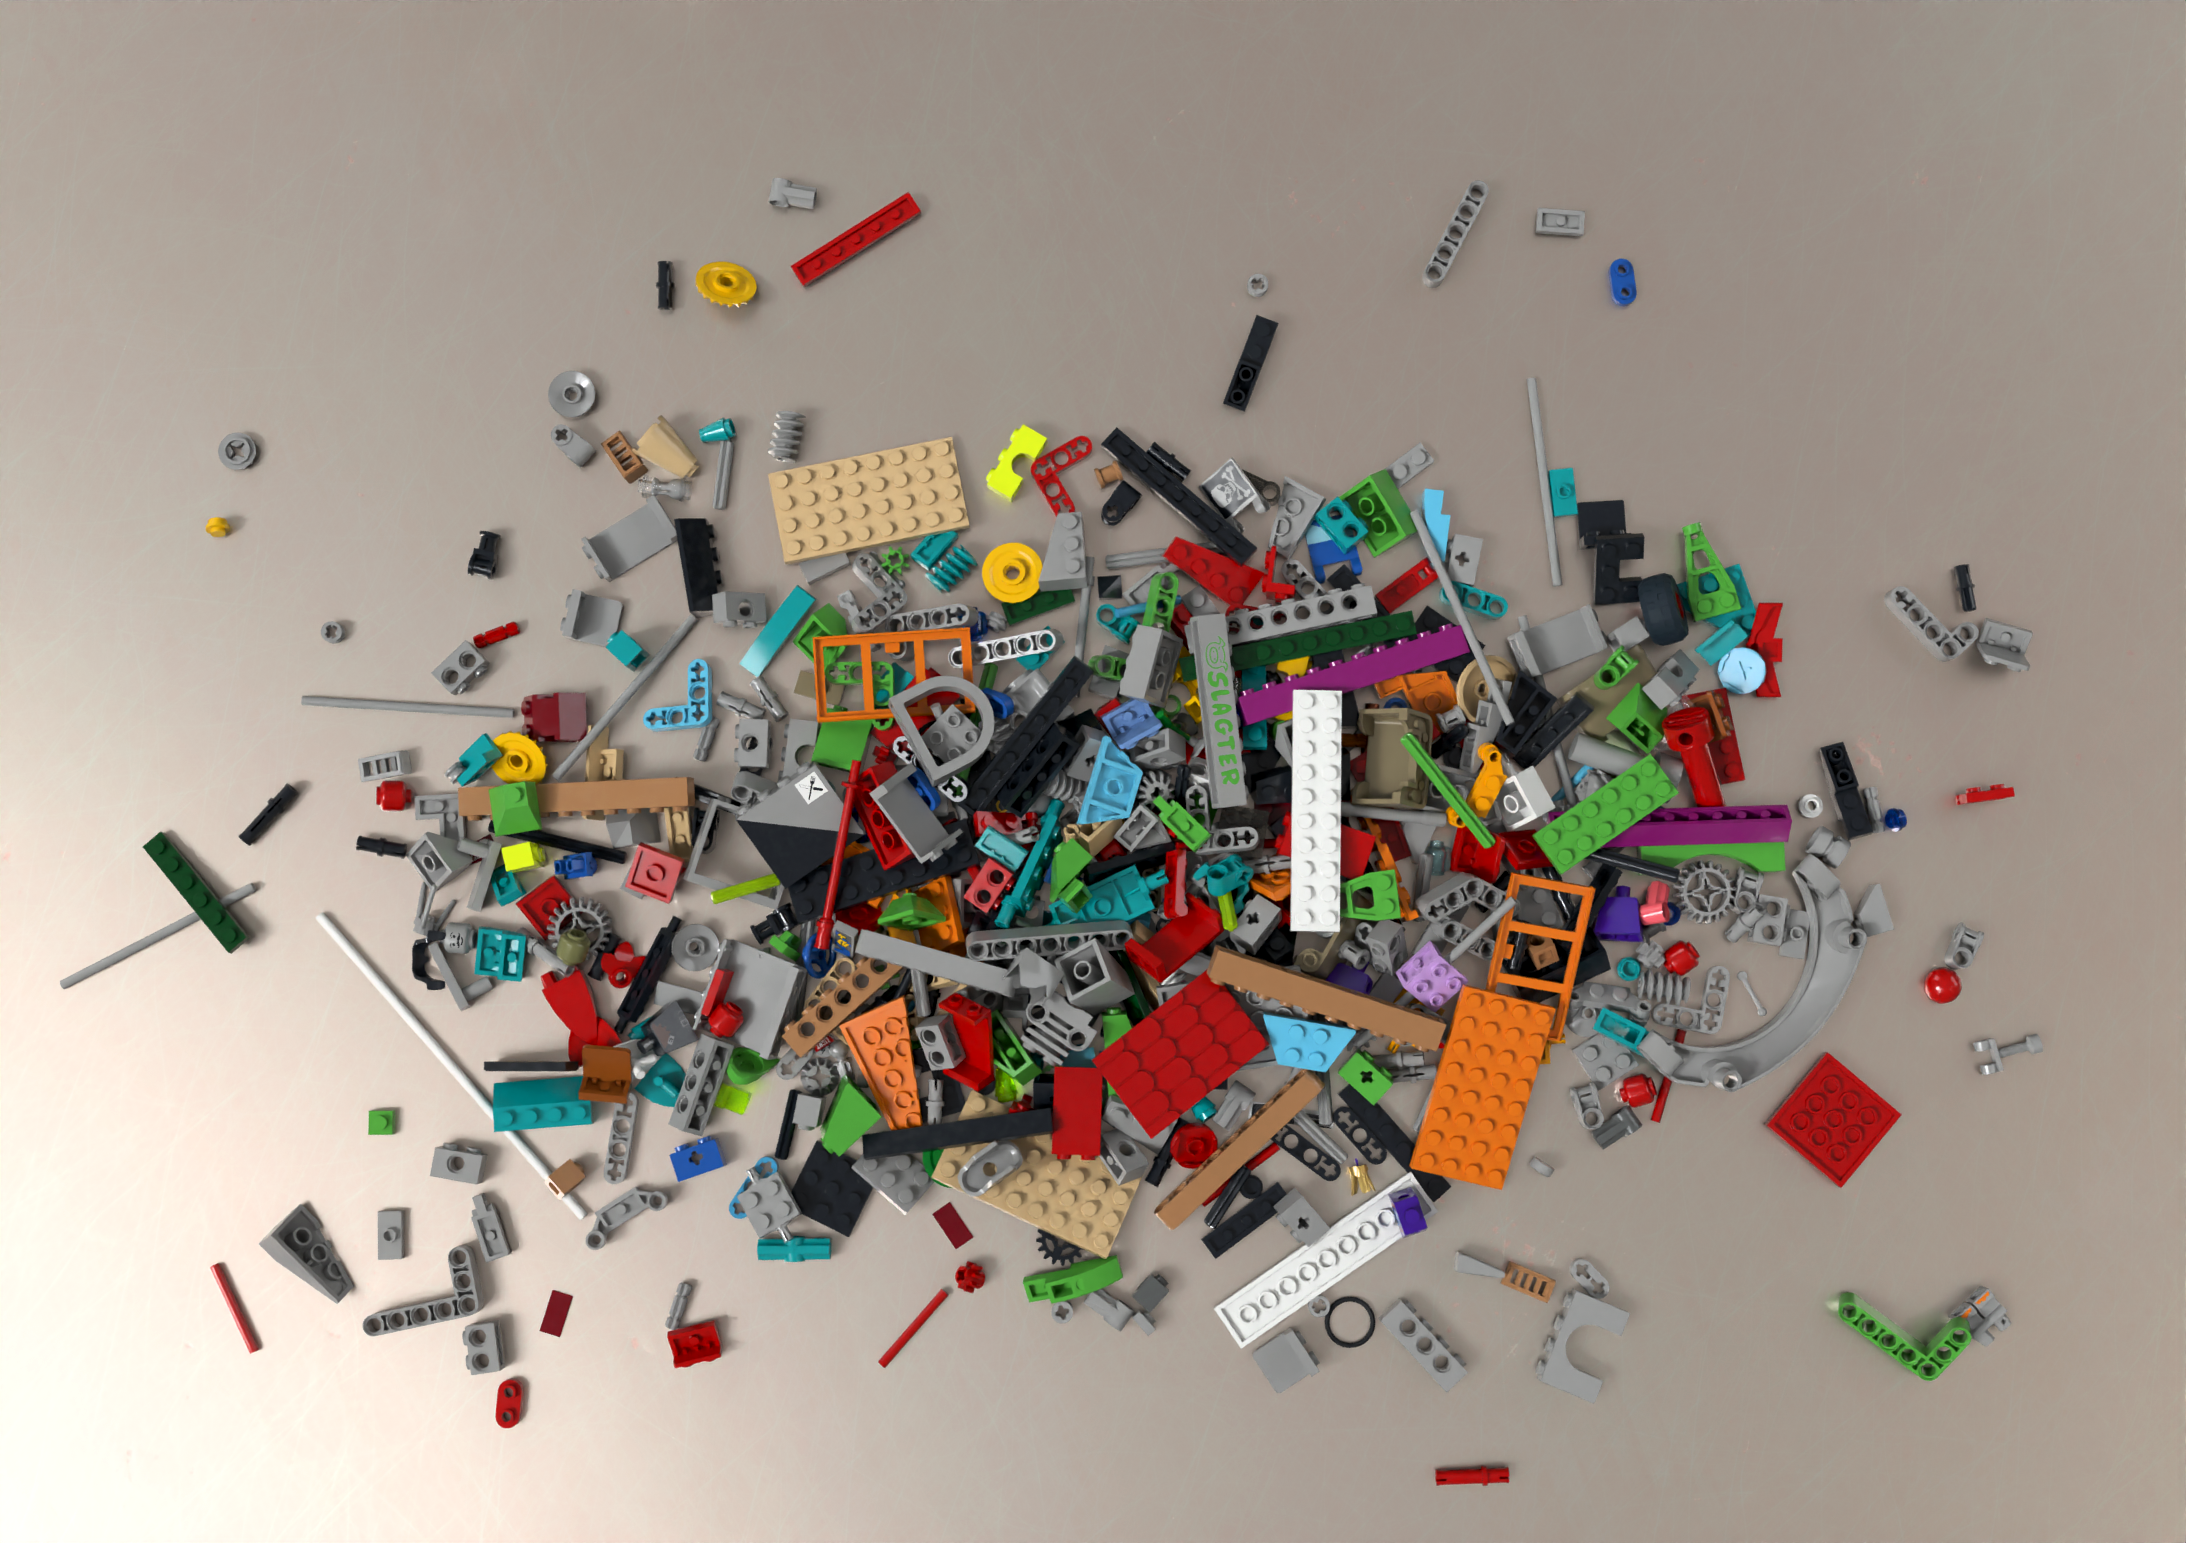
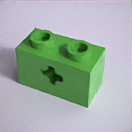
[1338,1049,1394,1105]

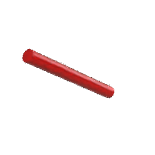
[1651,1029,1687,1123]
[1202,1142,1280,1207]
[210,1263,259,1354]
[878,1289,948,1368]

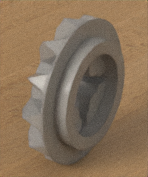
[218,433,257,470]
[801,1058,839,1096]

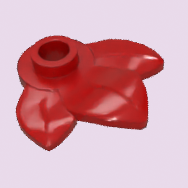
[601,941,646,988]

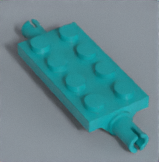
[994,799,1065,929]
[1044,865,1170,941]

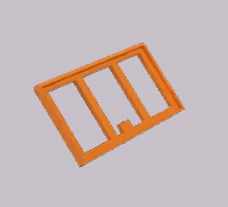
[812,627,976,723]
[1485,872,1596,1042]

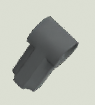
[1591,1105,1642,1150]

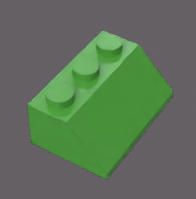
[1339,469,1418,558]

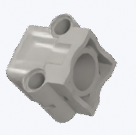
[1002,668,1075,731]

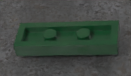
[1001,589,1075,627]

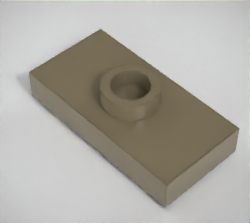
[794,670,846,706]

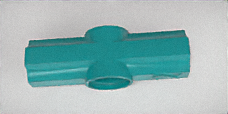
[757,1236,832,1262]

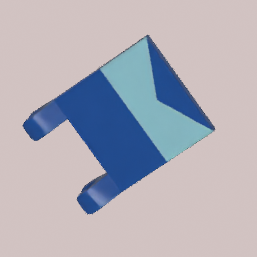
[1305,514,1363,584]

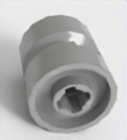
[1805,825,1851,869]

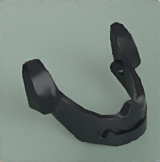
[412,930,446,990]

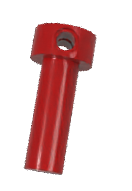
[1662,707,1727,807]

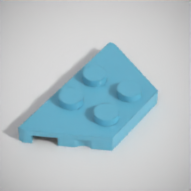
[1077,736,1143,825]
[1263,1012,1356,1073]

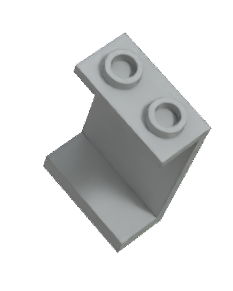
[581,495,678,582]
[1507,604,1608,679]
[869,763,963,864]

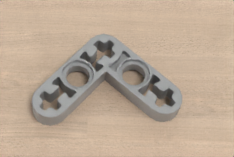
[851,553,907,634]
[1186,785,1260,855]
[1651,966,1730,1034]

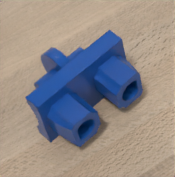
[554,852,597,880]

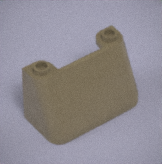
[1556,644,1657,742]
[1352,708,1433,809]
[1292,881,1373,980]

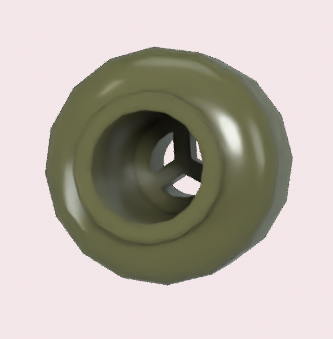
[556,929,591,966]

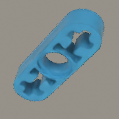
[729,1156,779,1219]

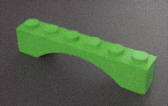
[1637,842,1785,875]

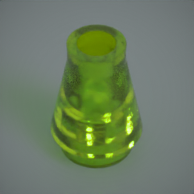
[995,1068,1018,1103]

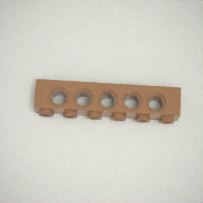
[781,956,904,1058]

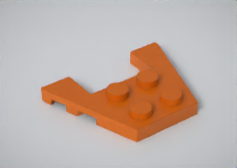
[1373,670,1458,742]

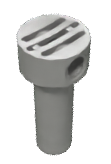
[1568,733,1684,804]

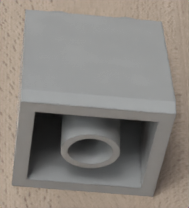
[1054,938,1135,1015]

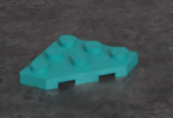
[1677,564,1756,635]

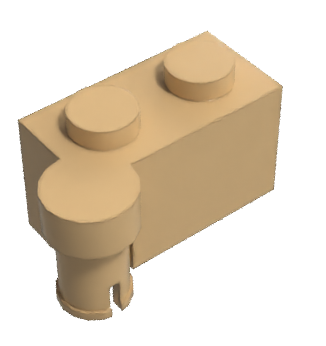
[1063,819,1123,857]

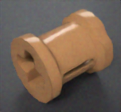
[1094,460,1123,489]

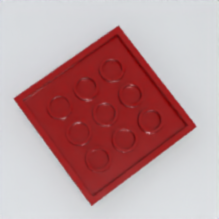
[1765,1052,1902,1188]

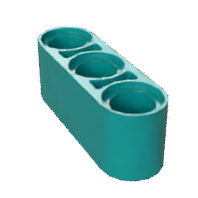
[1439,581,1508,620]

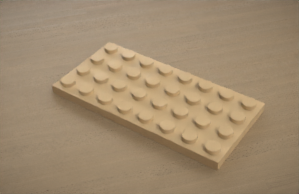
[768,437,970,565]
[931,1090,1144,1259]

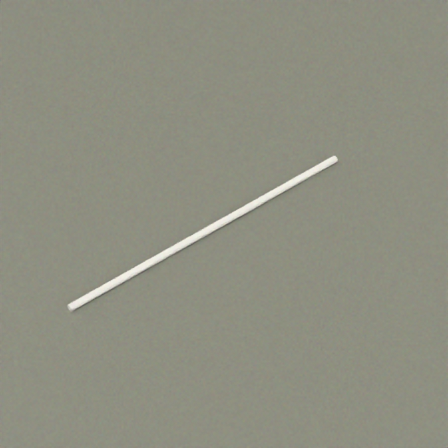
[316,912,587,1220]

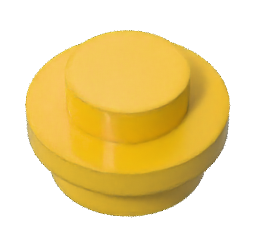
[205,517,230,537]

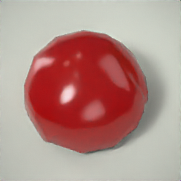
[1924,967,1962,1004]

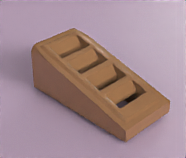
[601,430,648,484]
[1500,1261,1556,1303]

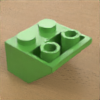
[1606,683,1668,754]

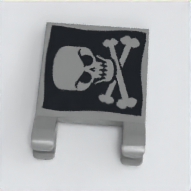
[1199,458,1271,534]

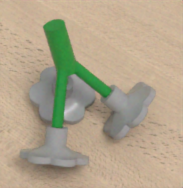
[1156,711,1205,770]

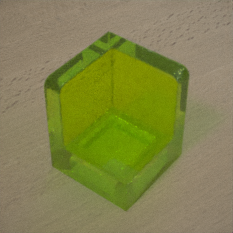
[714,1083,752,1115]

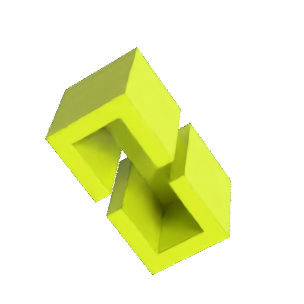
[501,842,546,873]

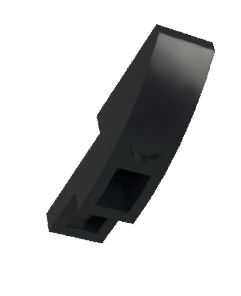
[1223,315,1279,412]
[1820,742,1873,841]

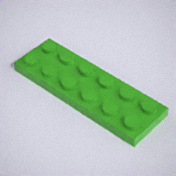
[1532,754,1679,875]

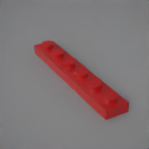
[791,192,922,287]

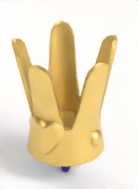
[1349,1158,1376,1196]

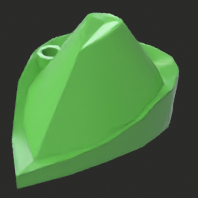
[726,1047,780,1085]

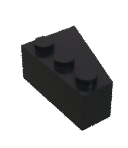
[1492,670,1558,758]

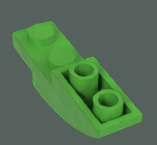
[1023,1255,1123,1304]

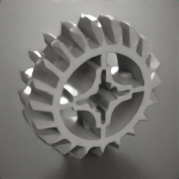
[1672,860,1737,924]
[547,897,612,960]

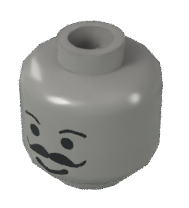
[440,922,477,954]

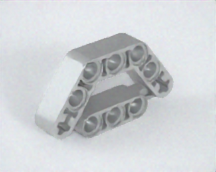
[1414,873,1525,961]

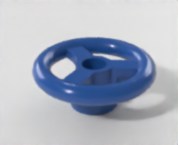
[802,933,836,979]

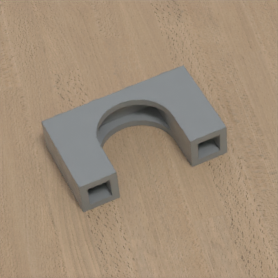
[1536,1288,1630,1404]

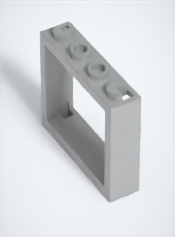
[683,795,784,910]

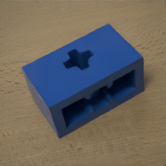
[669,1135,727,1182]

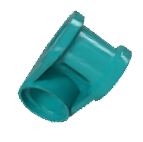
[1096,604,1141,644]
[1207,854,1254,896]

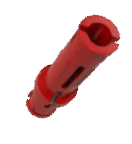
[1435,1466,1509,1486]

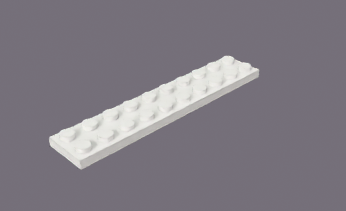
[1290,690,1342,932]
[1214,1171,1438,1349]

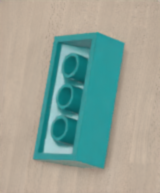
[493,1076,594,1132]

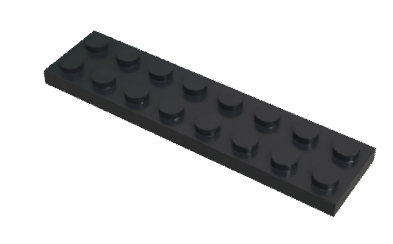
[788,819,981,924]

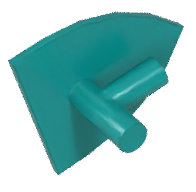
[634,1053,686,1107]

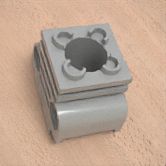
[1020,991,1098,1067]

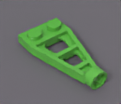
[1682,522,1741,622]
[1340,869,1401,921]

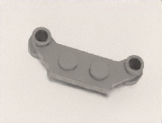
[1567,981,1652,1027]
[586,1186,668,1250]

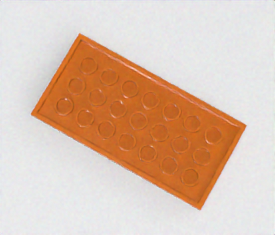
[1409,984,1556,1190]

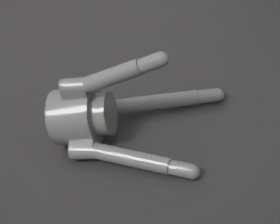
[413,882,456,936]

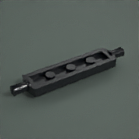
[614,915,682,1034]

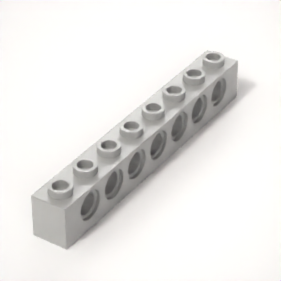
[1184,583,1377,656]

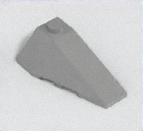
[259,1204,354,1304]

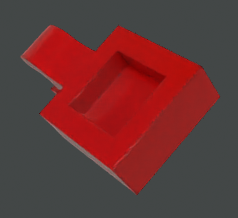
[872,746,899,765]
[1008,1093,1034,1114]

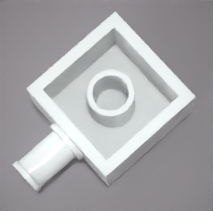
[1496,753,1556,832]

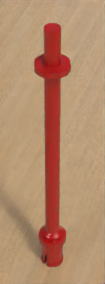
[814,760,863,950]

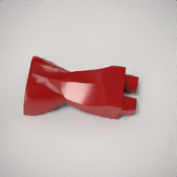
[540,965,623,1068]

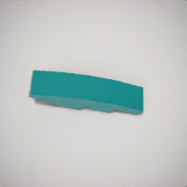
[739,585,816,677]
[1592,1007,1649,1059]

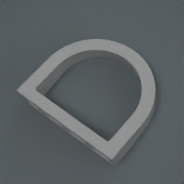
[888,676,994,787]

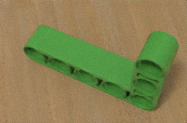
[1088,572,1179,682]
[1838,1292,1971,1381]

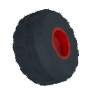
[1638,573,1689,646]

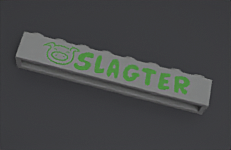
[1190,613,1249,808]

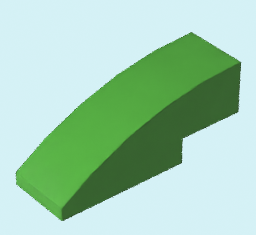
[1058,878,1093,914]

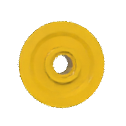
[695,261,757,308]
[982,543,1043,604]
[491,731,548,784]

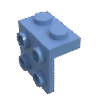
[1100,699,1163,750]

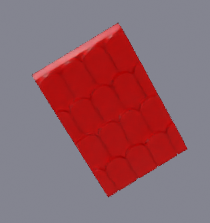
[1092,969,1269,1139]

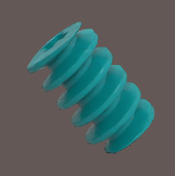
[925,544,978,593]

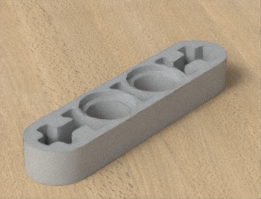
[604,1091,639,1184]

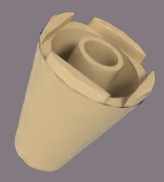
[631,415,698,478]

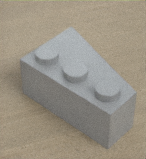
[1038,512,1088,592]

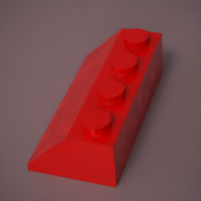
[846,761,916,871]

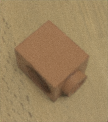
[1526,934,1559,970]
[544,1159,586,1200]

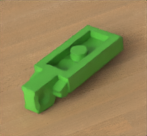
[1153,795,1212,853]

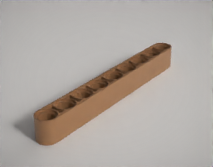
[1154,1069,1325,1230]

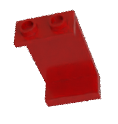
[870,667,961,758]
[1274,811,1376,880]
[1125,892,1224,983]
[939,992,994,1092]
[1052,1066,1103,1160]

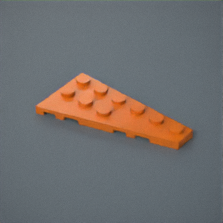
[1349,788,1419,922]
[839,995,923,1131]

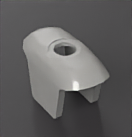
[957,1140,1023,1197]

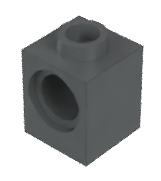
[1132,1273,1169,1313]

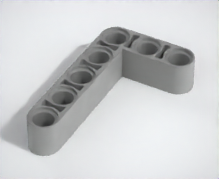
[363,1245,484,1336]

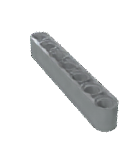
[965,920,1134,961]
[855,929,1016,998]

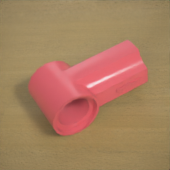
[1639,881,1670,926]

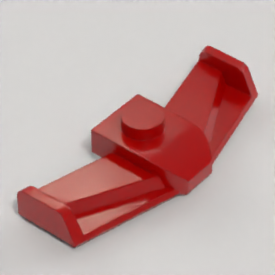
[1746,603,1783,697]

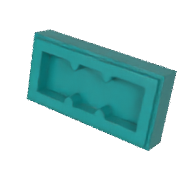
[1548,468,1578,517]
[910,531,959,571]
[975,825,1029,873]

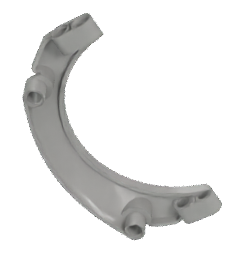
[1636,854,1867,1092]

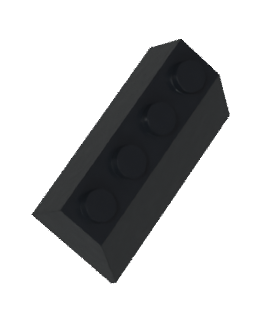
[674,518,723,618]
[1502,927,1611,1003]

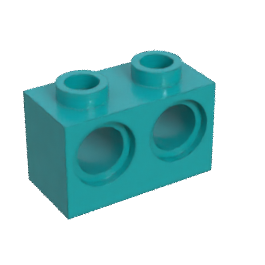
[1315,496,1368,555]
[605,630,650,672]

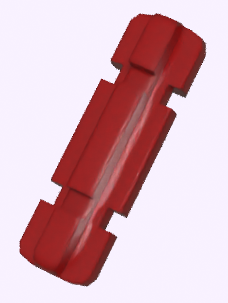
[473,622,520,648]

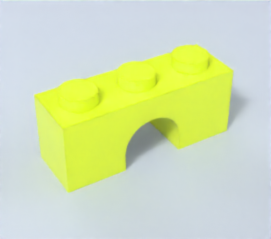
[986,424,1048,502]

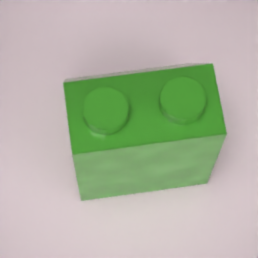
[811,705,874,775]
[820,1074,882,1157]

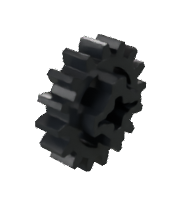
[1036,1228,1084,1266]

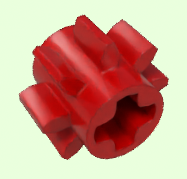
[955,1261,985,1293]

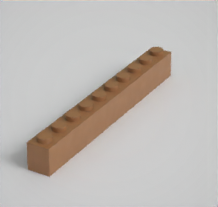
[458,777,695,821]
[1207,945,1446,1052]

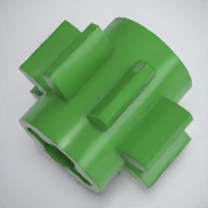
[882,546,910,575]

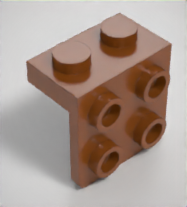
[1687,690,1734,744]
[579,1045,632,1104]

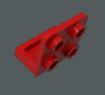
[1262,545,1296,605]
[1448,826,1505,884]

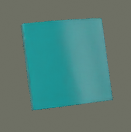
[474,926,526,982]

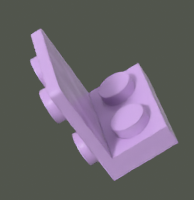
[1395,941,1468,1012]

